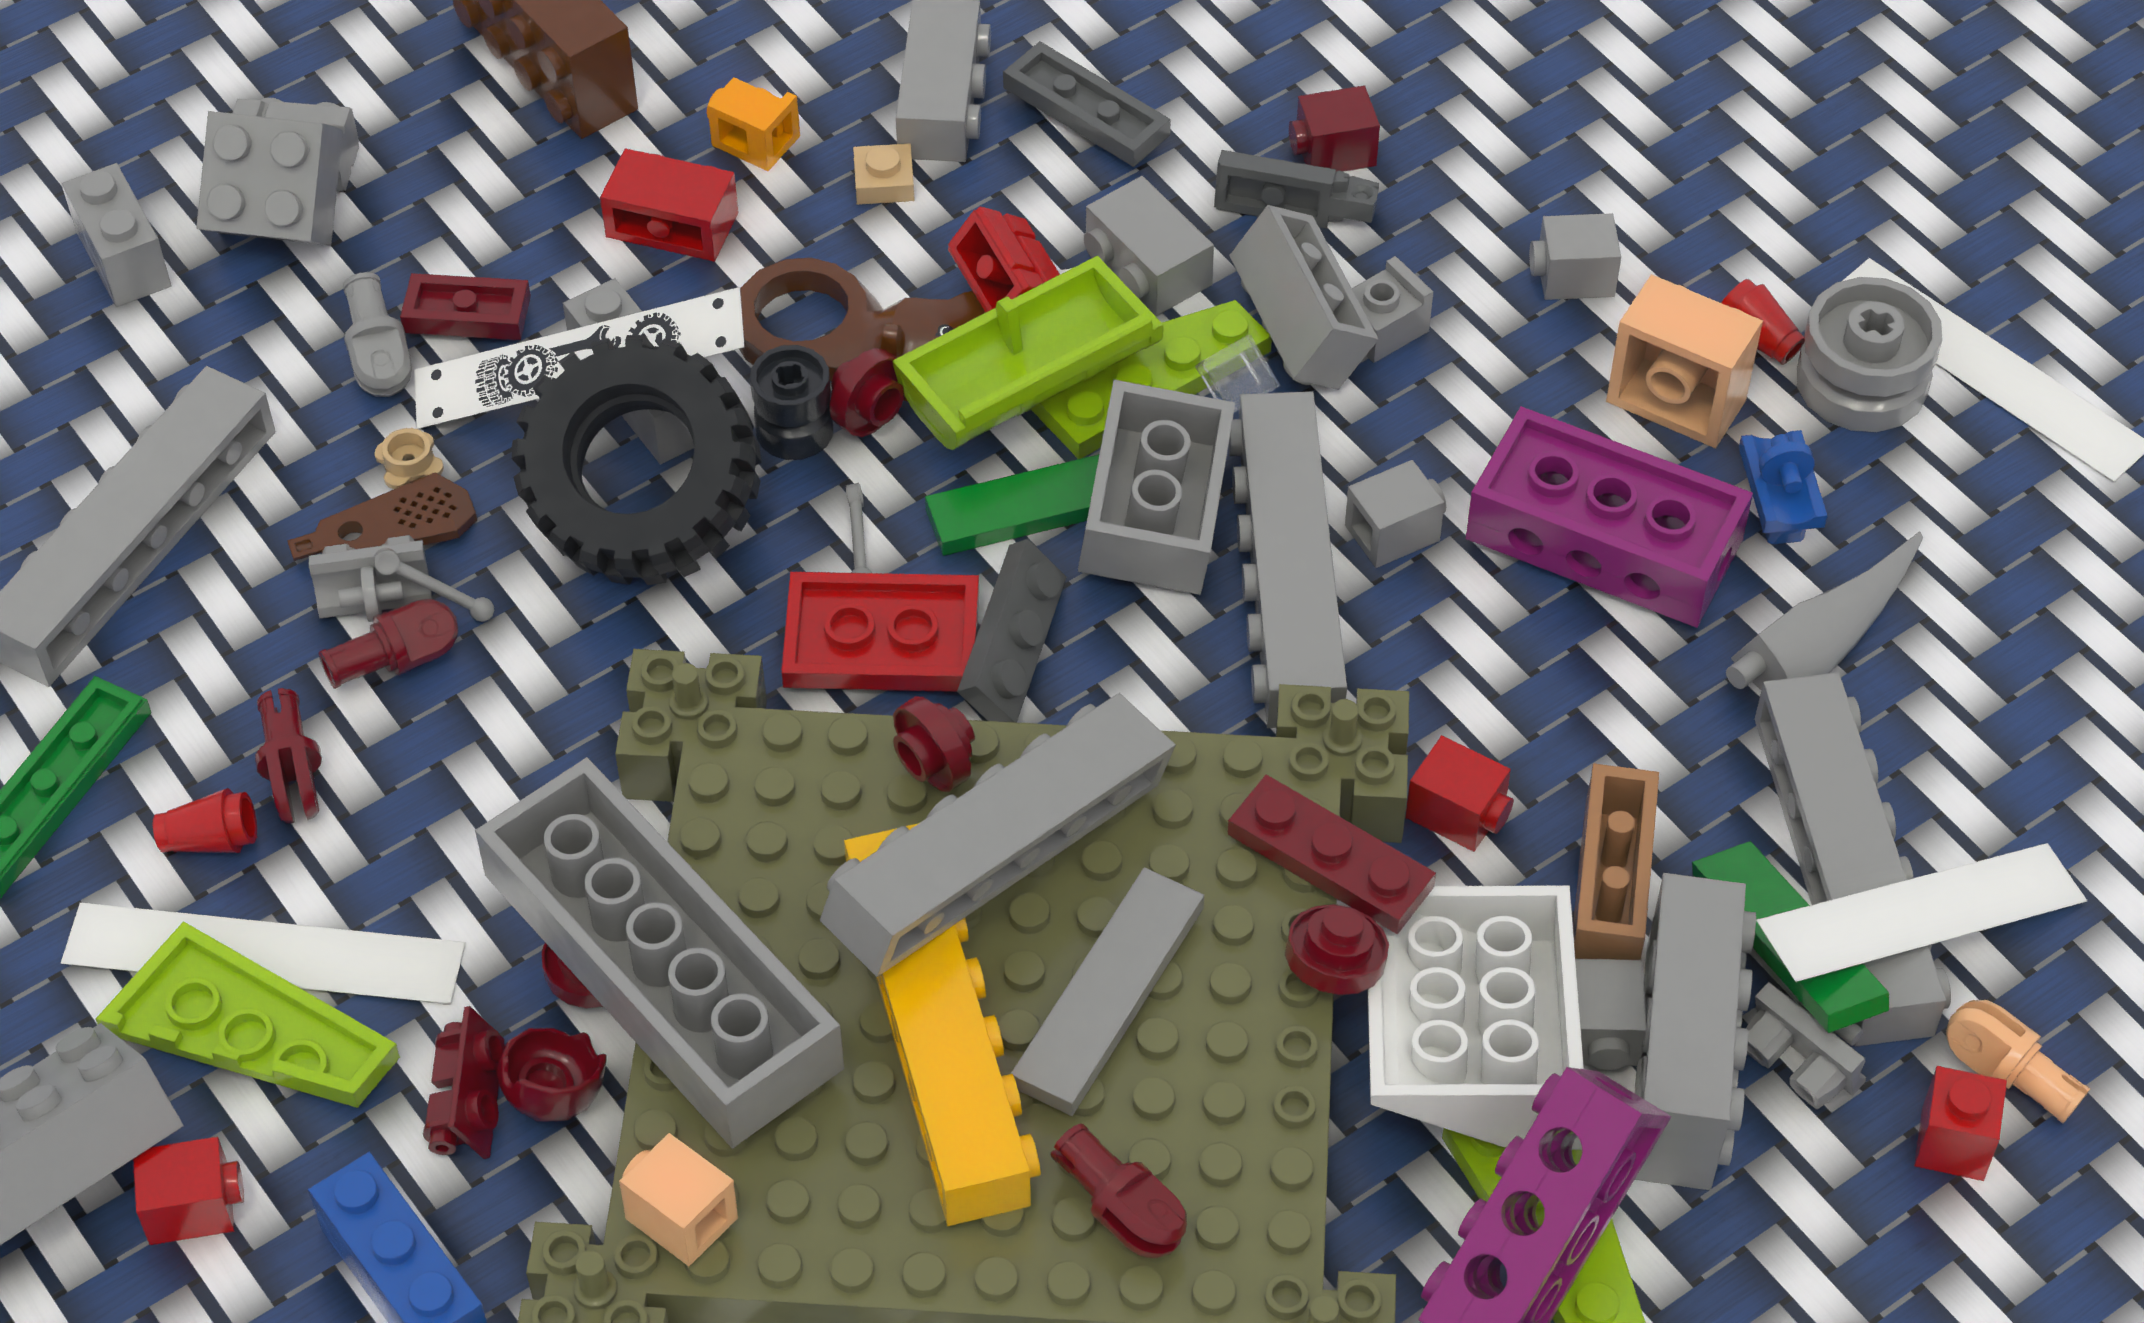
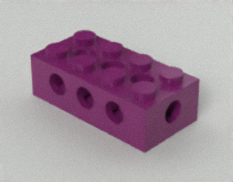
[1466,406,1753,628]
[1418,1067,1672,1323]

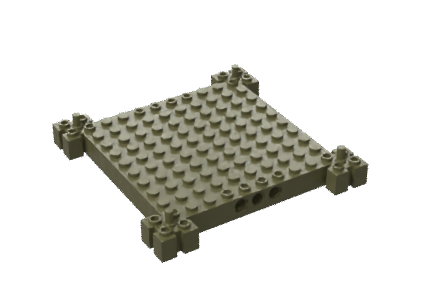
[518,649,1409,1323]

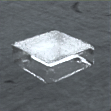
[1195,334,1281,413]

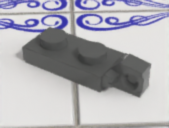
[1214,150,1379,229]

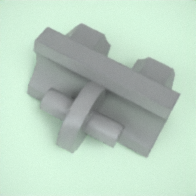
[309,535,432,622]
[1746,982,1866,1109]

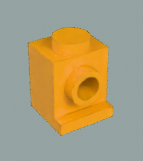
[707,77,800,171]

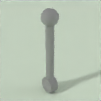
[846,483,872,573]
[374,548,495,622]

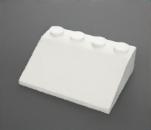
[1368,885,1584,1150]

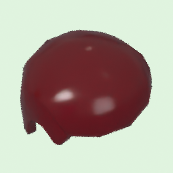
[497,1028,607,1121]

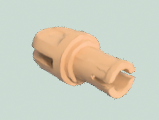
[1946,1000,2090,1124]

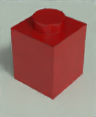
[1405,735,1514,852]
[1914,1066,2007,1181]
[133,1137,244,1245]

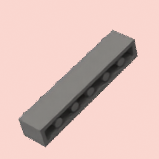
[0,366,276,687]
[1228,391,1347,728]
[1755,672,1951,1046]
[820,693,1176,977]

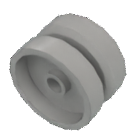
[1797,277,1942,432]

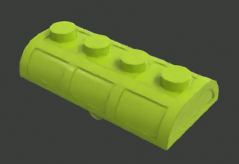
[893,255,1164,450]

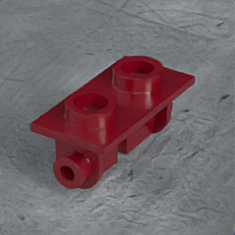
[423,1006,505,1159]

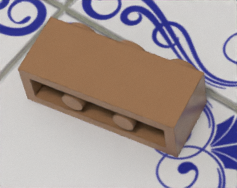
[1573,763,1659,960]

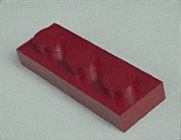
[1228,774,1436,935]

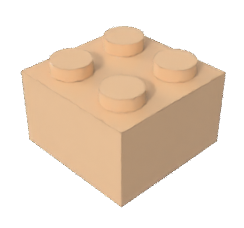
[1606,274,1763,449]

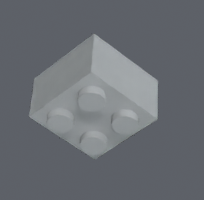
[196,111,343,246]

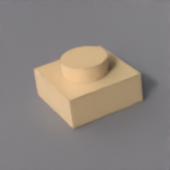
[853,143,915,205]

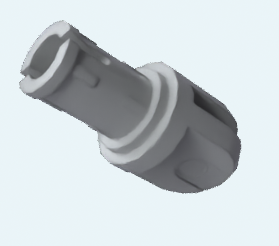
[343,272,412,397]

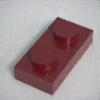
[400,273,531,340]

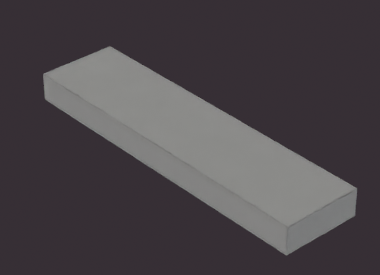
[1011,867,1204,1116]

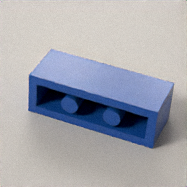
[308,1151,487,1323]

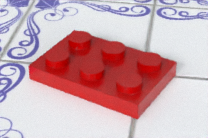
[781,572,979,691]

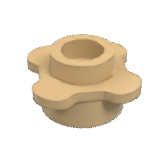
[374,428,444,489]

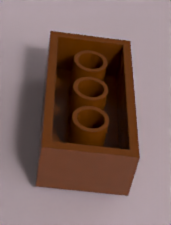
[453,0,638,139]

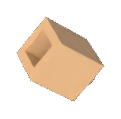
[619,1133,738,1266]

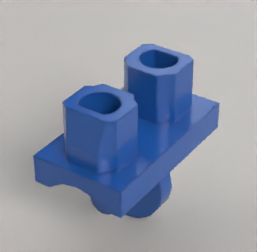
[1739,430,1827,544]

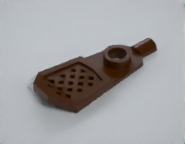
[287,472,477,561]

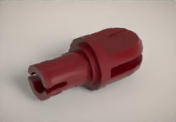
[318,599,458,689]
[255,688,322,823]
[1050,1123,1187,1258]

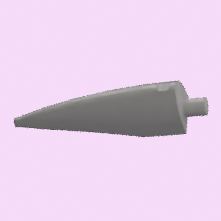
[1726,531,1923,690]

